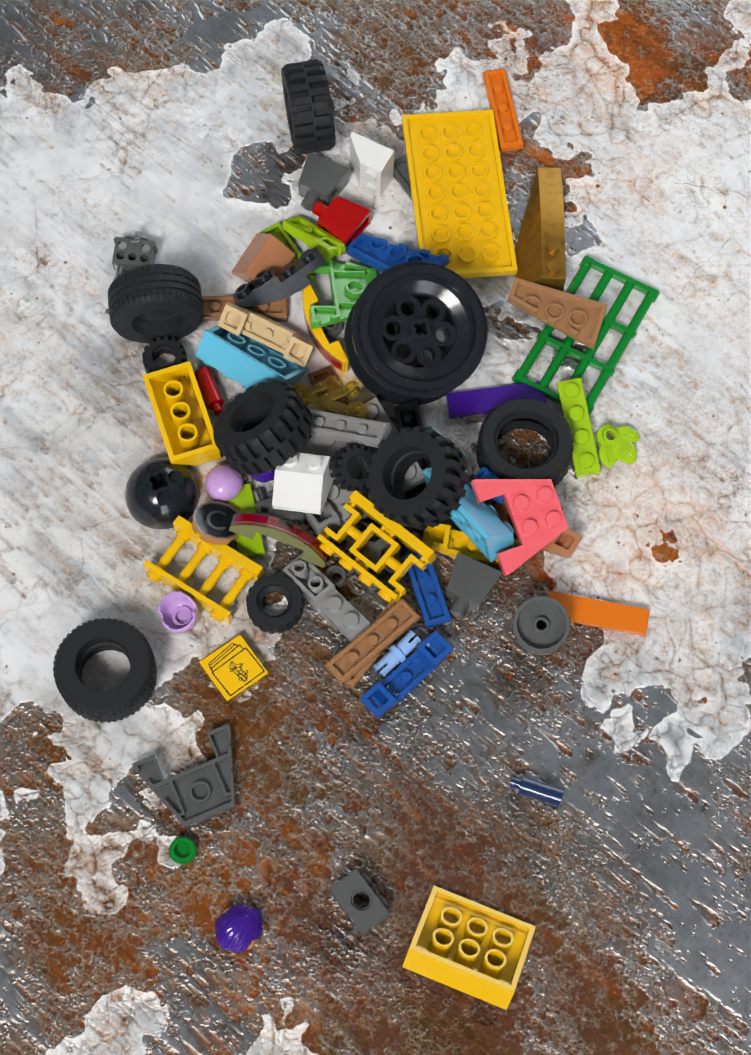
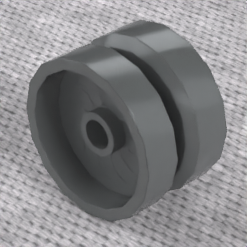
[512,596,570,656]

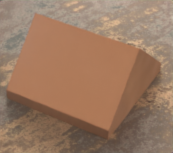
[231,233,296,283]

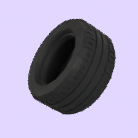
[476,398,573,488]

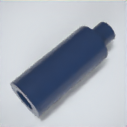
[510,775,564,807]

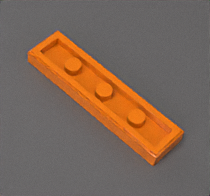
[482,69,524,152]
[547,591,650,636]

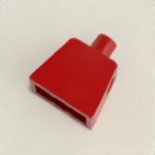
[312,196,371,254]

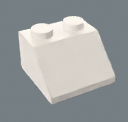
[350,132,394,198]
[272,452,335,515]

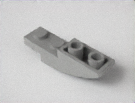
[282,554,371,642]

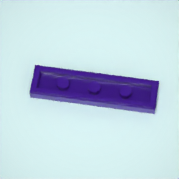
[446,381,547,419]

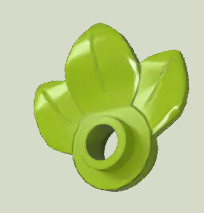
[596,424,640,468]

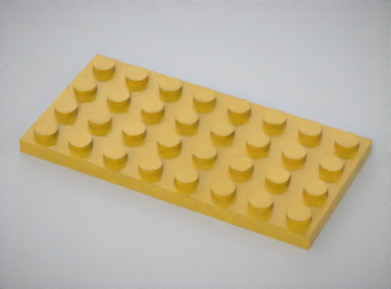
[401,110,518,279]

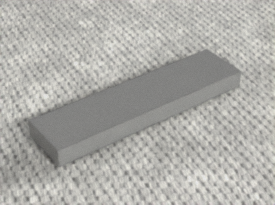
[310,409,392,448]

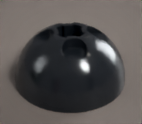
[125,458,200,529]

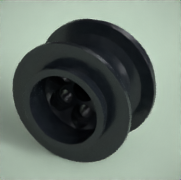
[344,261,488,405]

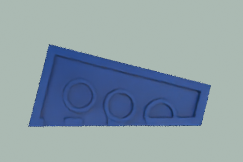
[346,233,450,272]

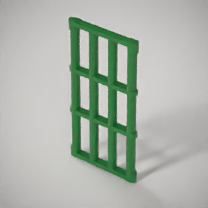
[511,256,660,417]

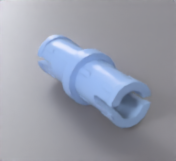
[373,630,421,678]

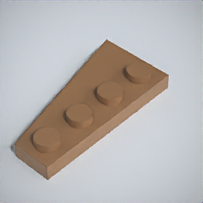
[508,277,608,350]

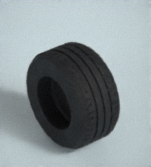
[108,264,204,343]
[53,618,157,723]

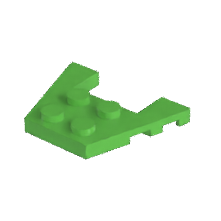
[303,251,377,329]

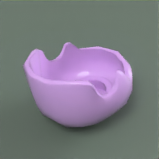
[205,464,243,501]
[157,591,199,633]

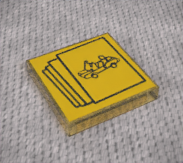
[198,633,270,705]

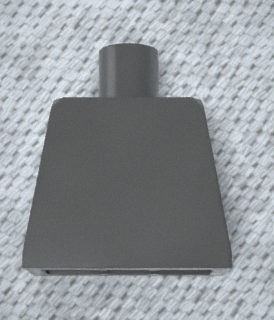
[298,153,350,211]
[445,552,502,618]

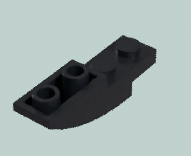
[233,246,326,307]

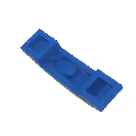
[359,630,454,719]

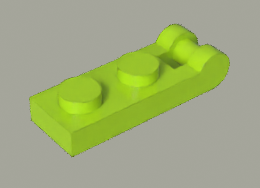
[282,215,346,261]

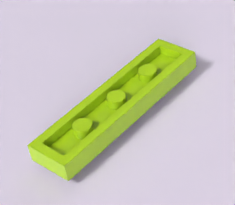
[556,378,601,478]

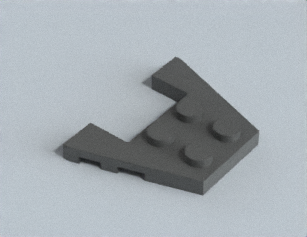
[132,723,236,829]

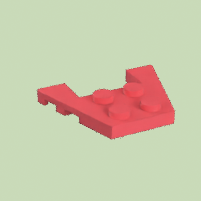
[470,479,569,576]

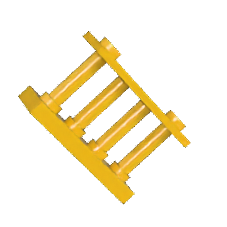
[143,515,264,624]

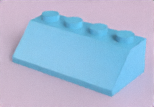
[195,326,307,389]
[422,468,515,562]

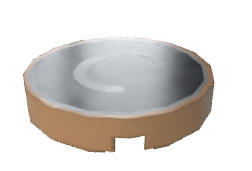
[191,502,240,545]

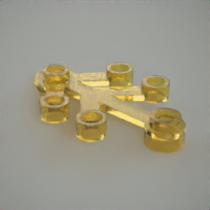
[292,375,368,419]

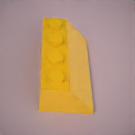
[142,361,221,466]

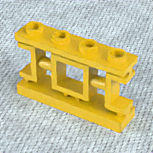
[316,490,437,603]

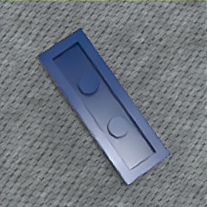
[403,553,451,629]

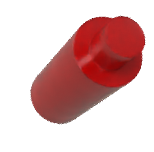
[194,367,224,415]

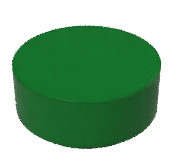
[169,837,197,865]

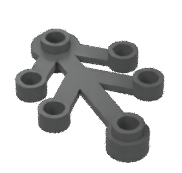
[325,522,410,591]

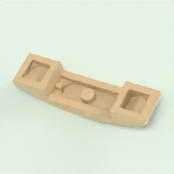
[217,303,315,368]

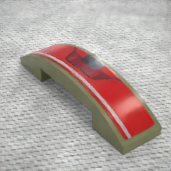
[229,513,327,568]

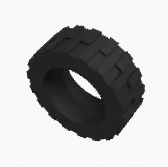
[246,574,303,634]

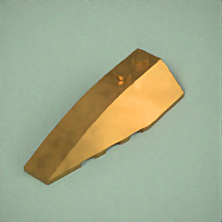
[515,167,566,291]

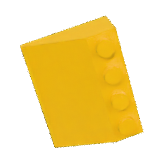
[402,885,536,1010]

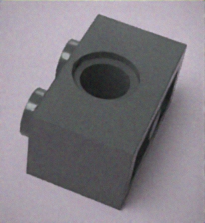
[330,869,390,937]

